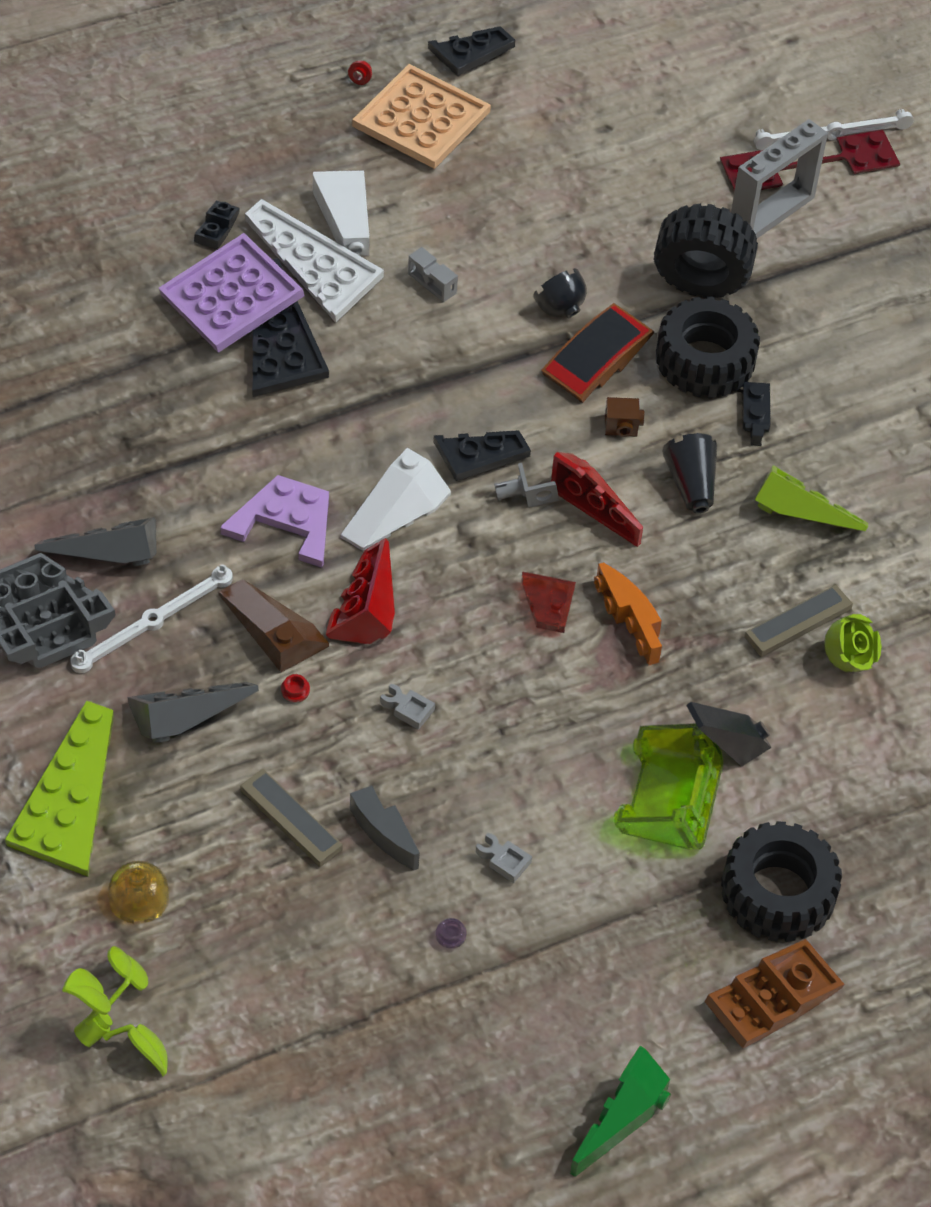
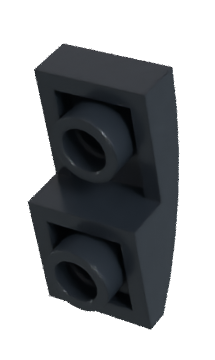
[194,200,240,250]

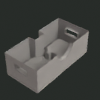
[408,247,458,302]

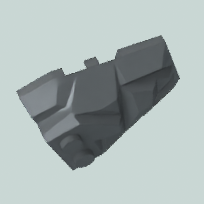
[0,553,116,668]

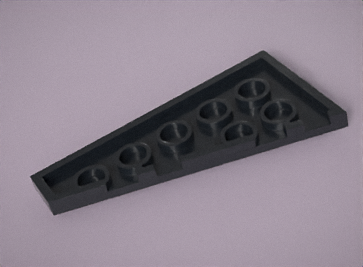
[252,258,329,397]

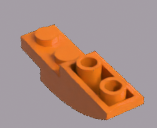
[594,562,662,666]

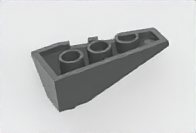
[127,682,259,742]

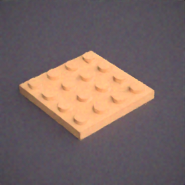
[352,64,491,169]

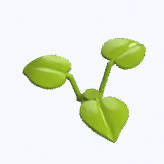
[62,946,168,1077]

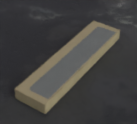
[744,584,853,657]
[240,769,343,867]

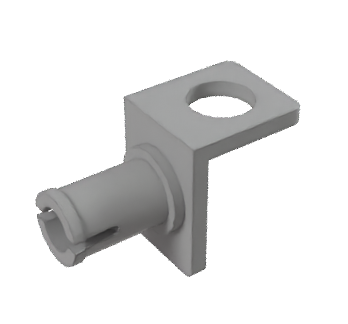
[494,463,559,508]

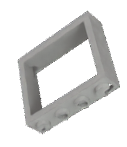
[731,119,828,238]

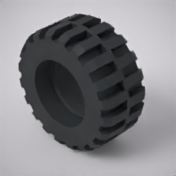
[654,203,758,298]
[655,297,760,398]
[721,821,842,942]

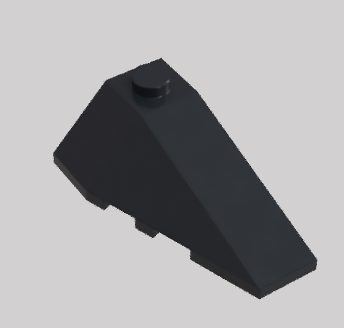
[686,702,771,766]

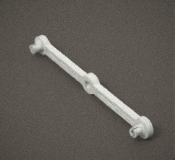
[754,109,914,150]
[71,564,233,673]

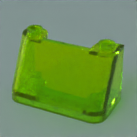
[614,723,723,850]

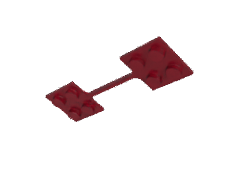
[720,130,900,191]

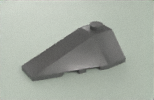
[34,517,157,566]

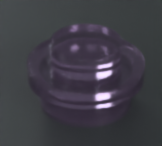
[436,918,467,949]

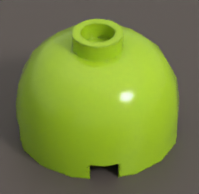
[824,614,882,672]

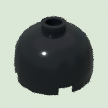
[533,268,587,318]

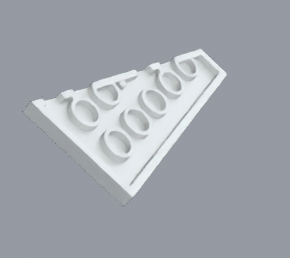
[245,199,384,323]

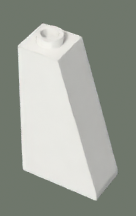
[313,171,369,256]

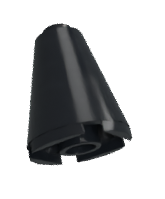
[662,433,717,513]

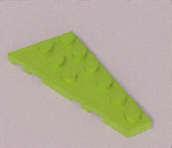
[5,701,114,877]

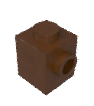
[605,397,644,437]

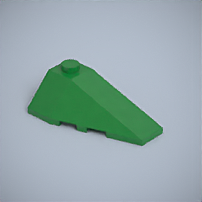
[570,1046,671,1177]

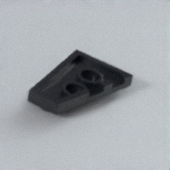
[428,26,516,76]
[433,430,531,481]

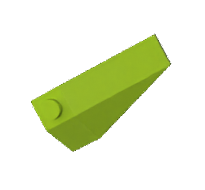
[755,465,868,531]

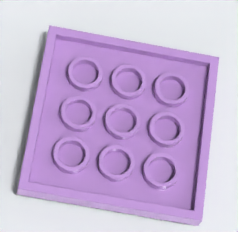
[159,233,305,353]

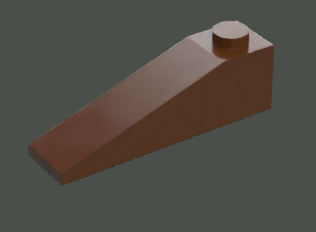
[219,579,329,673]

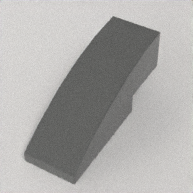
[350,786,420,871]

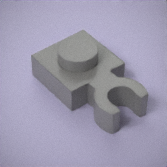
[380,684,435,730]
[476,833,532,883]

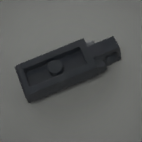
[742,382,771,446]

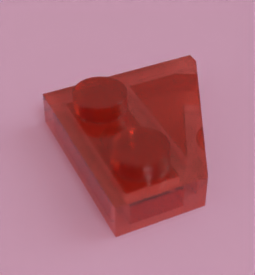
[521,572,576,633]

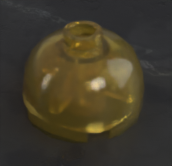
[108,860,170,923]

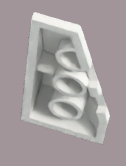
[341,448,451,551]

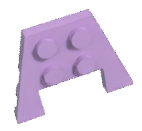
[221,475,329,568]

